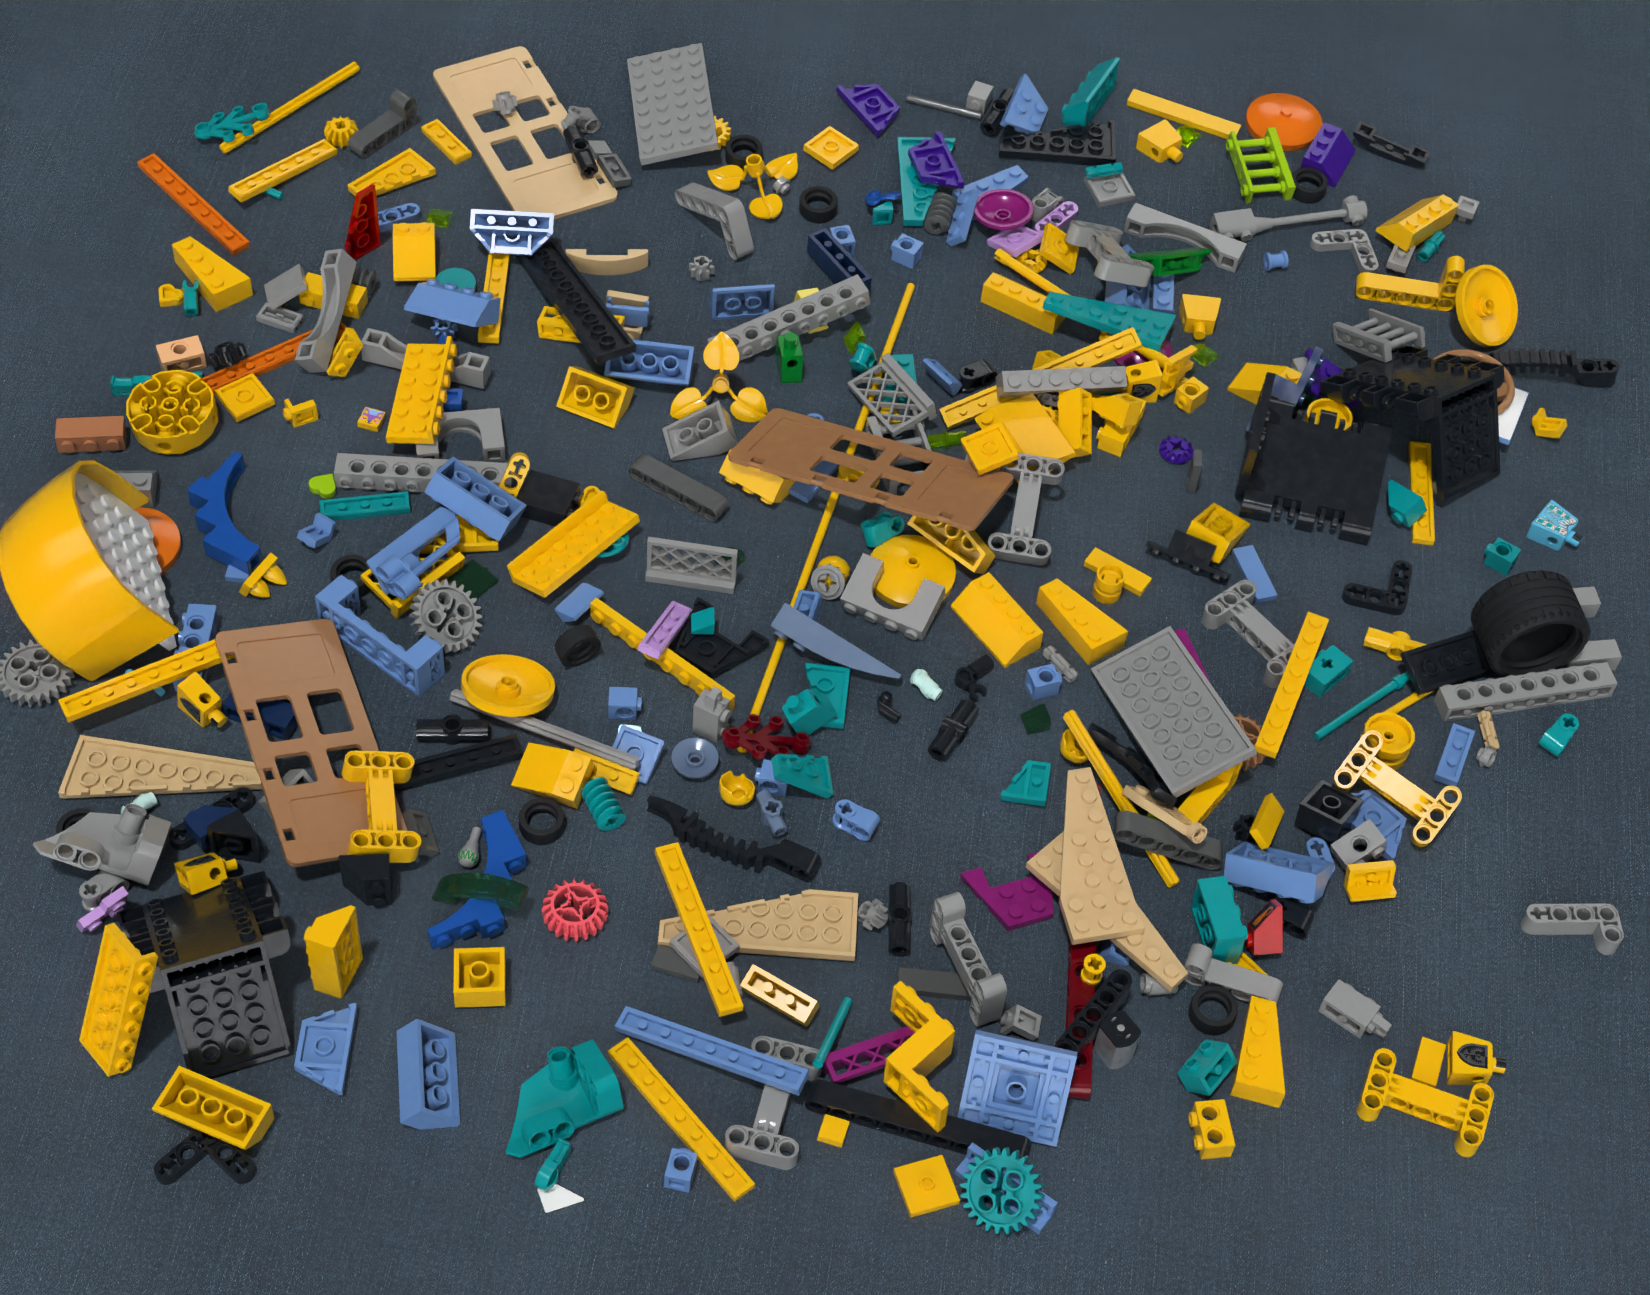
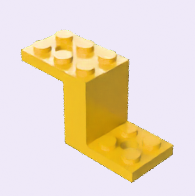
[883,981,955,1132]

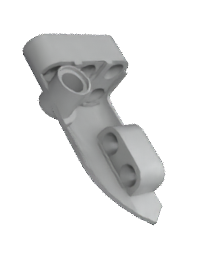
[33,804,171,886]

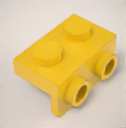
[326,327,364,377]
[1343,860,1397,902]

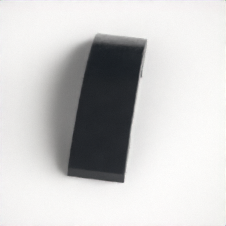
[1353,121,1431,166]

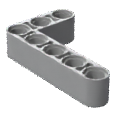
[674,182,754,260]

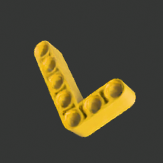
[1356,256,1465,312]

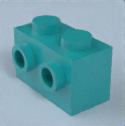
[1177,1039,1237,1096]

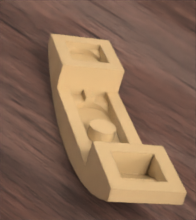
[566,249,648,276]

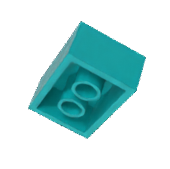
[1190,876,1248,964]

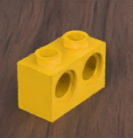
[1188,1099,1236,1160]

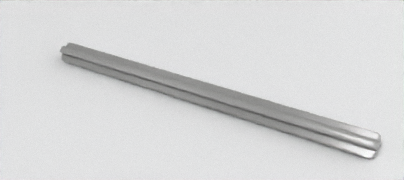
[450,689,640,770]

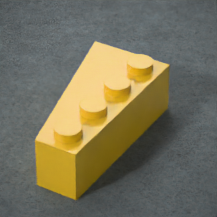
[172,236,253,312]
[907,515,996,574]
[1036,578,1128,665]
[1230,996,1285,1108]

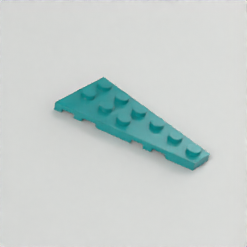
[897,137,956,226]
[1042,292,1176,352]

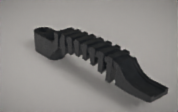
[1460,349,1619,387]
[647,795,822,881]

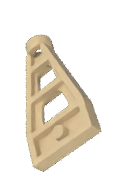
[1122,785,1207,844]

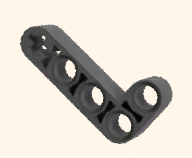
[347,89,417,159]

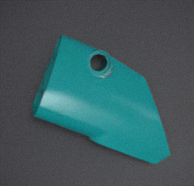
[505,1039,624,1158]

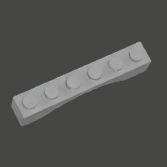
[1124,203,1247,273]
[295,249,357,373]
[361,328,491,389]
[996,366,1127,398]

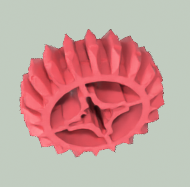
[542,878,608,943]

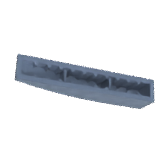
[771,603,902,680]

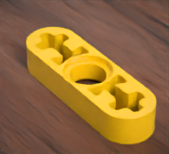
[498,452,530,498]

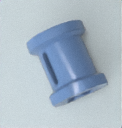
[1263,250,1289,271]

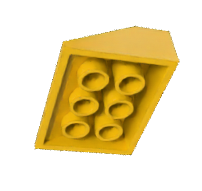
[974,394,1076,484]

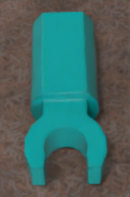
[182,280,199,316]

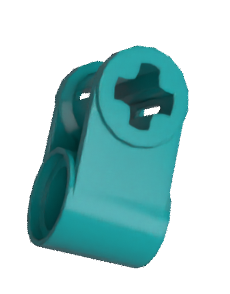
[849,342,877,373]
[861,511,904,547]
[1538,713,1579,757]

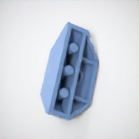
[470,209,554,256]

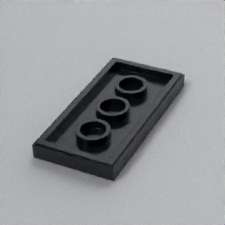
[1400,630,1493,696]

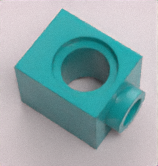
[1483,537,1522,576]

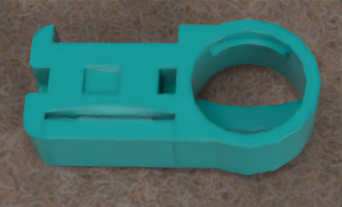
[110,375,152,397]
[534,1138,571,1192]

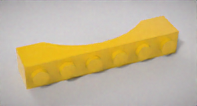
[1032,350,1143,428]

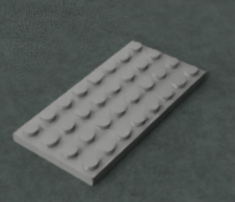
[627,43,719,166]
[1091,626,1257,798]

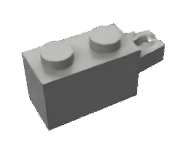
[692,686,731,743]
[1319,979,1392,1039]

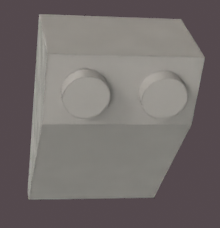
[662,400,738,461]

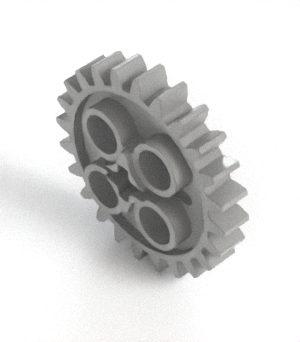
[409,579,482,654]
[0,640,75,707]

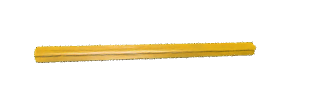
[219,62,360,154]
[1063,710,1180,888]

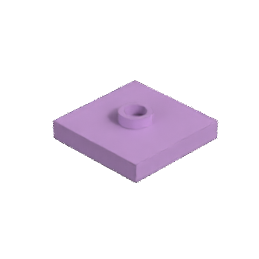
[987,226,1043,258]

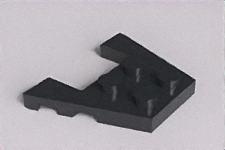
[674,597,769,678]

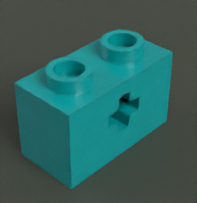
[1304,645,1353,698]

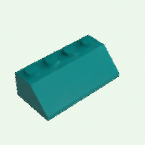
[1061,57,1120,127]

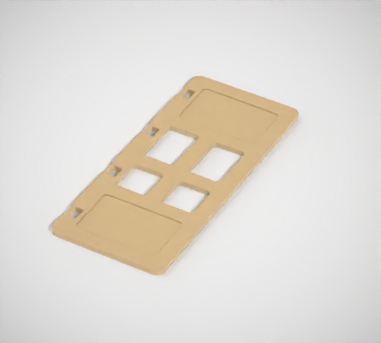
[433,46,618,220]

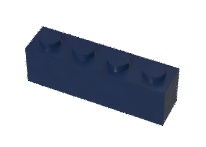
[807,228,872,295]

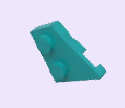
[1000,760,1051,807]

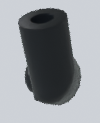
[877,691,902,724]

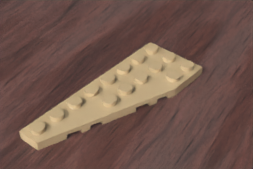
[1059,767,1144,945]
[658,889,858,961]

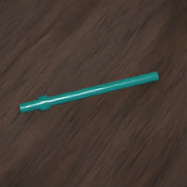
[1313,671,1410,741]

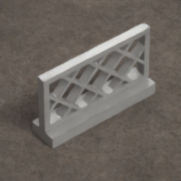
[847,353,937,437]
[645,536,738,594]

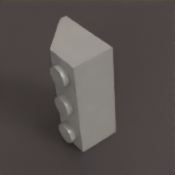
[114,470,158,507]

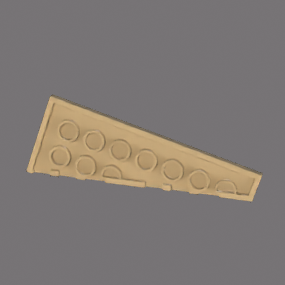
[58,735,267,799]
[1026,832,1188,992]

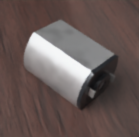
[1093,1011,1141,1069]

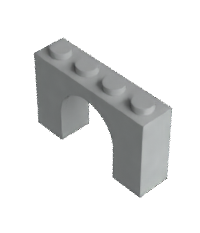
[415,408,505,462]
[840,553,945,641]
[1562,586,1622,670]

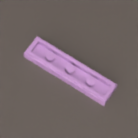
[638,601,692,659]

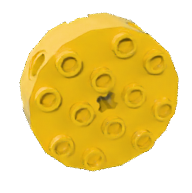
[126,370,218,455]

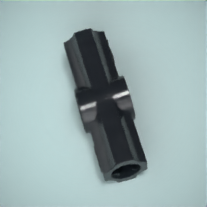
[980,87,1015,136]
[563,125,598,178]
[928,699,979,761]
[416,714,489,745]
[887,882,911,956]

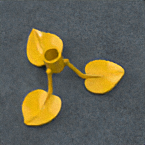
[708,153,798,219]
[670,331,768,422]

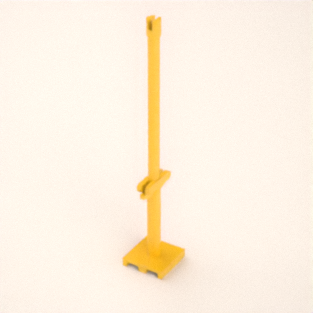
[994,248,1198,397]

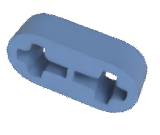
[1304,837,1335,880]

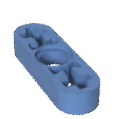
[378,203,420,233]

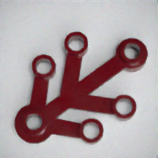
[721,714,811,759]

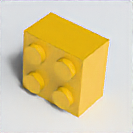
[453,947,506,1008]

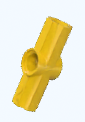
[1363,627,1427,661]

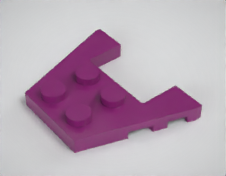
[960,851,1054,931]

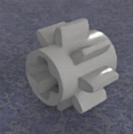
[492,91,518,115]
[689,256,714,281]
[858,898,888,931]

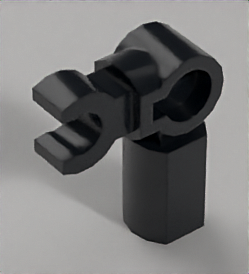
[954,654,994,703]

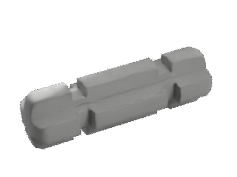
[1043,645,1079,683]

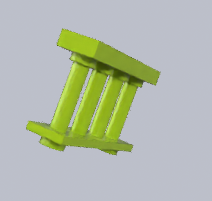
[1225,127,1296,204]

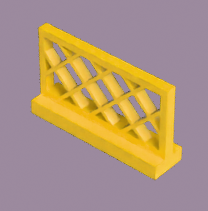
[360,537,465,619]

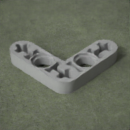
[1310,229,1379,274]

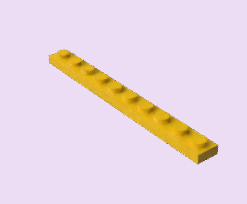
[939,327,1142,430]

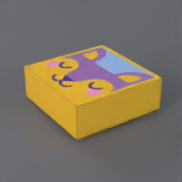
[357,407,386,432]

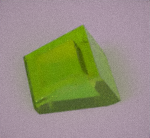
[1177,126,1202,148]
[427,208,452,228]
[843,322,866,354]
[1191,344,1219,367]

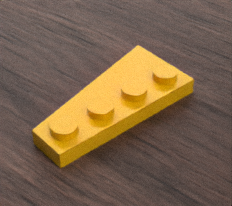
[347,148,436,196]

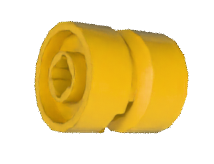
[1092,563,1125,604]

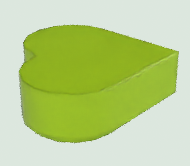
[308,474,336,499]

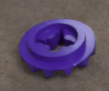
[1159,435,1194,464]

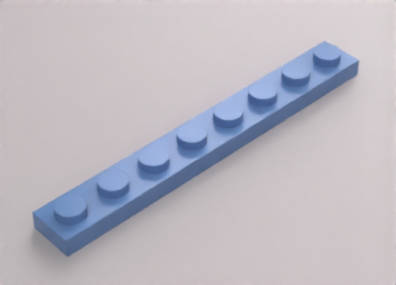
[615,1006,809,1096]

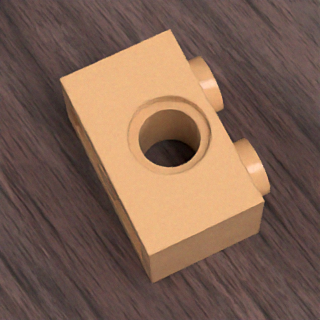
[156,335,207,372]

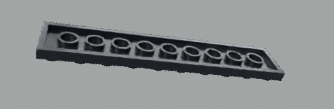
[516,237,636,364]

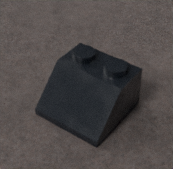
[1295,780,1363,843]
[339,854,392,907]

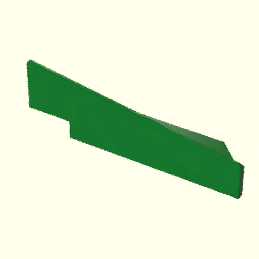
[1128,247,1211,277]

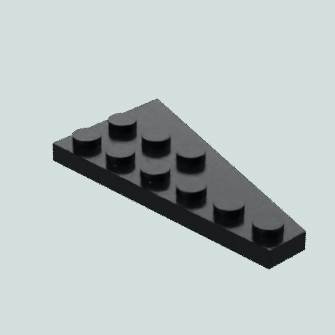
[999,119,1116,165]

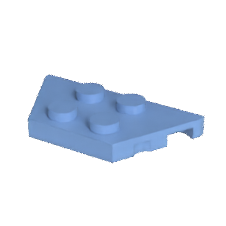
[1000,74,1048,135]
[1350,789,1407,861]
[294,1003,357,1095]

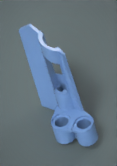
[366,507,460,600]

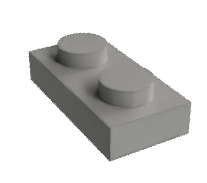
[1386,244,1416,273]

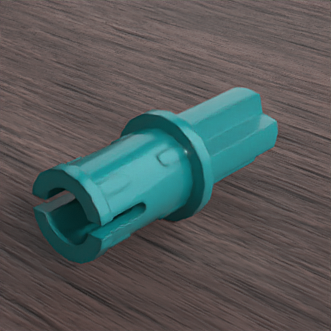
[1417,231,1446,262]

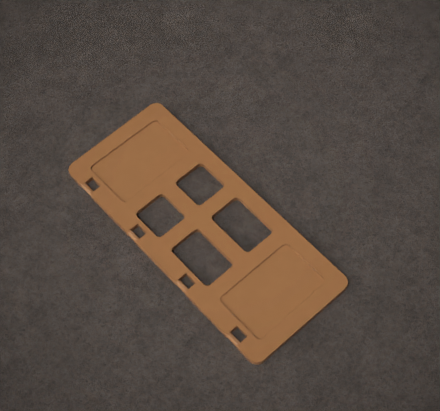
[728,408,1014,531]
[215,619,408,867]

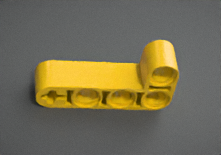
[1178,762,1243,824]

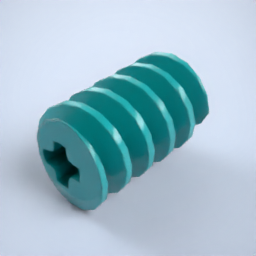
[581,777,626,831]

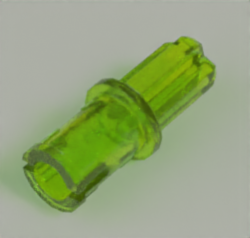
[926,430,966,448]

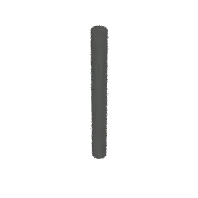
[906,94,983,120]

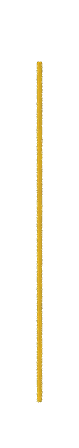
[737,283,915,753]

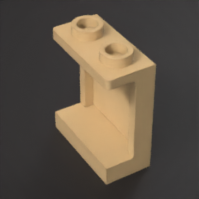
[606,290,649,340]

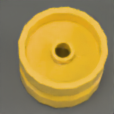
[1304,398,1353,431]
[1359,712,1415,771]

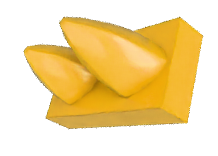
[239,552,287,598]

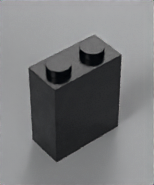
[516,469,583,527]

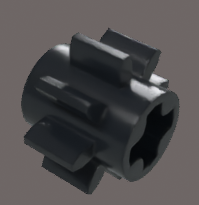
[1233,814,1256,843]

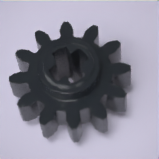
[208,341,247,368]

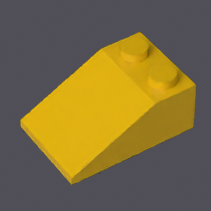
[393,222,436,281]
[1227,363,1302,405]
[1186,503,1251,564]
[511,742,595,809]

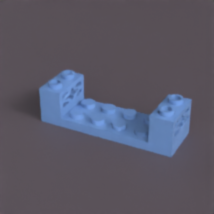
[315,575,445,697]

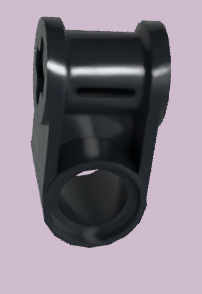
[959,359,998,394]
[1273,897,1314,939]

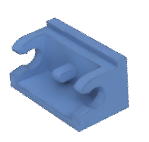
[606,297,650,327]

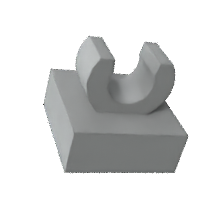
[1456,196,1479,223]

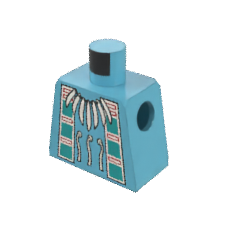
[1526,500,1584,551]

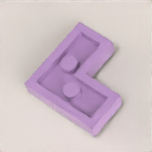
[76,886,128,933]

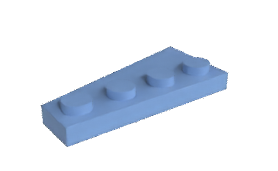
[952,165,1028,221]

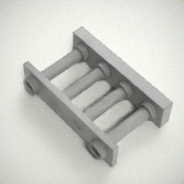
[1332,308,1425,363]
[866,410,932,495]

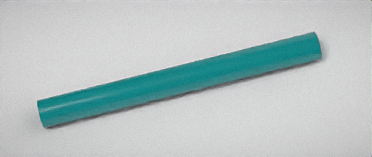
[813,997,853,1069]

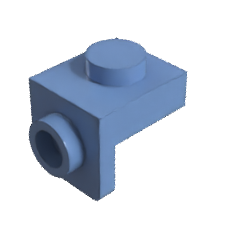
[297,513,335,548]

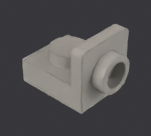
[1000,1004,1042,1041]

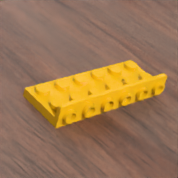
[386,336,457,444]
[507,490,640,598]
[79,923,158,1077]

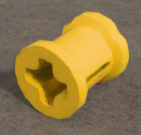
[1080,954,1106,985]

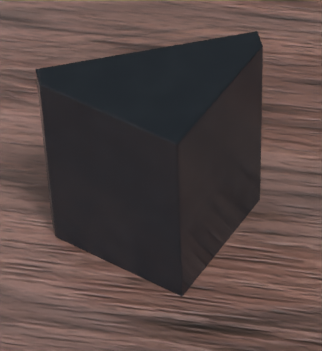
[207,809,261,863]

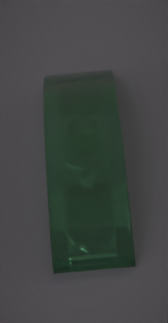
[432,873,529,909]

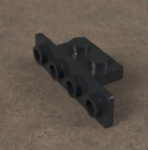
[1146,529,1231,581]

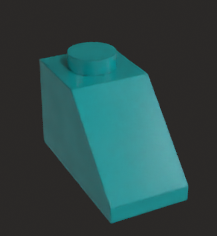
[1388,480,1427,528]

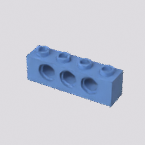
[173,604,219,692]

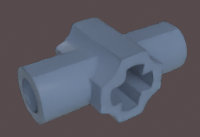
[756,790,787,837]

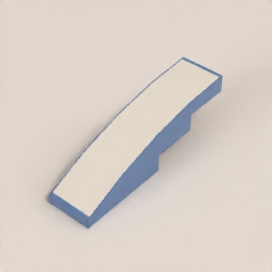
[1498,387,1529,445]

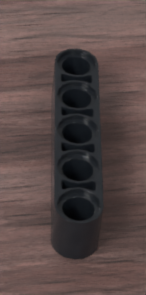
[1054,969,1132,1061]

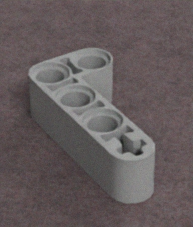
[1520,903,1624,955]
[1184,943,1283,1006]

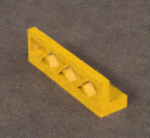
[537,306,625,343]

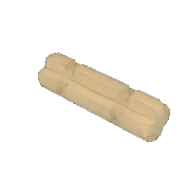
[1477,710,1500,750]

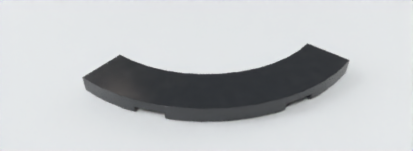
[1088,723,1177,807]

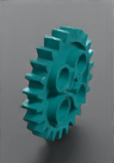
[960,1147,1045,1234]

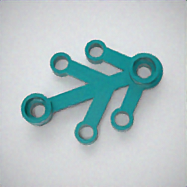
[194,103,270,142]

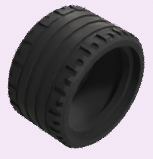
[1471,570,1591,677]

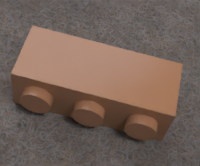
[55,416,127,453]

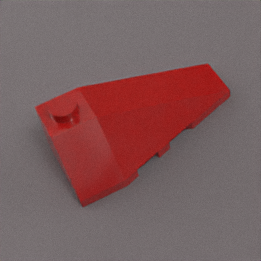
[345,184,381,261]

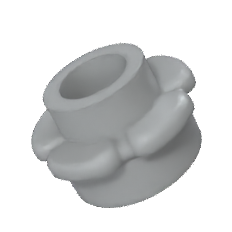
[772,176,791,195]
[1476,746,1497,767]

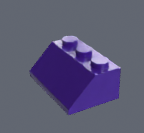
[1301,122,1356,188]

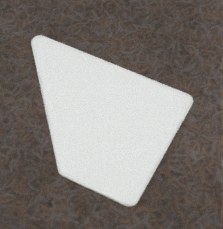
[537,1184,584,1213]

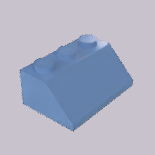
[708,284,775,321]

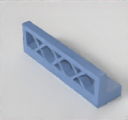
[954,1142,1058,1235]

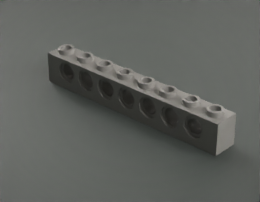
[707,274,870,361]
[334,453,514,495]
[1434,662,1618,722]

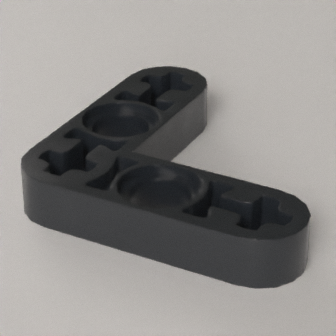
[1342,560,1412,616]
[154,1130,255,1185]

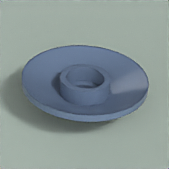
[671,738,719,778]

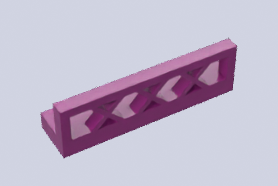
[822,1026,914,1084]

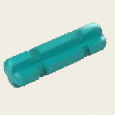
[1085,162,1123,179]

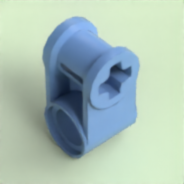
[832,799,880,841]

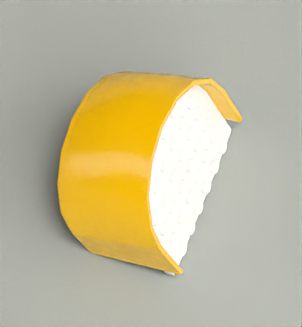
[0,460,179,681]

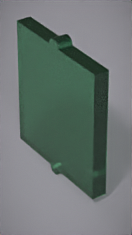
[447,559,499,599]

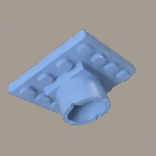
[957,1030,1078,1147]

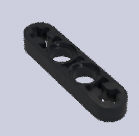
[169,787,254,850]

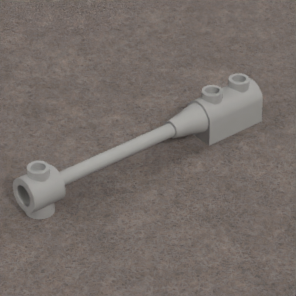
[1209,195,1367,241]

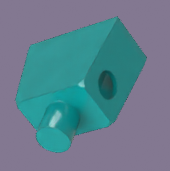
[782,689,838,735]

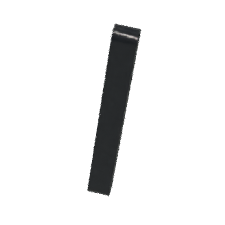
[805,1079,1032,1164]

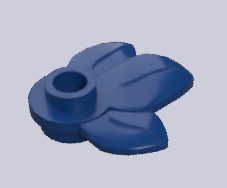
[864,190,902,206]

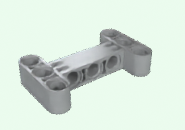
[1065,220,1154,287]
[987,453,1065,566]
[1201,580,1319,688]
[929,892,1007,1027]
[725,1036,822,1170]

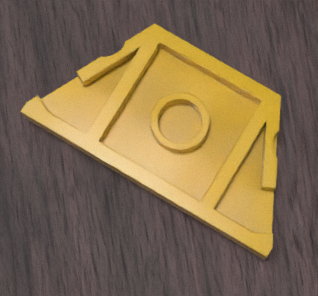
[419,514,499,554]

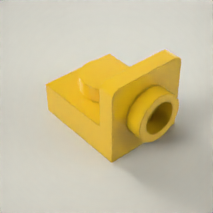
[282,399,318,428]

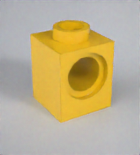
[1173,376,1209,414]

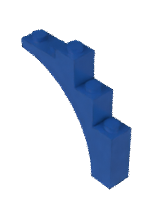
[187,451,263,576]
[427,810,527,950]

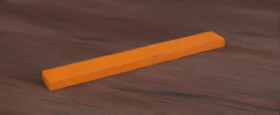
[137,153,251,256]
[202,321,346,396]

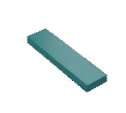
[319,491,411,521]

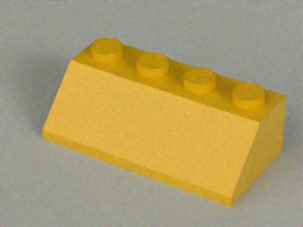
[1375,194,1459,252]
[981,272,1066,335]
[951,572,1044,668]
[304,905,363,999]
[152,1066,274,1150]

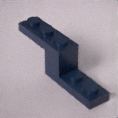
[1245,346,1325,434]

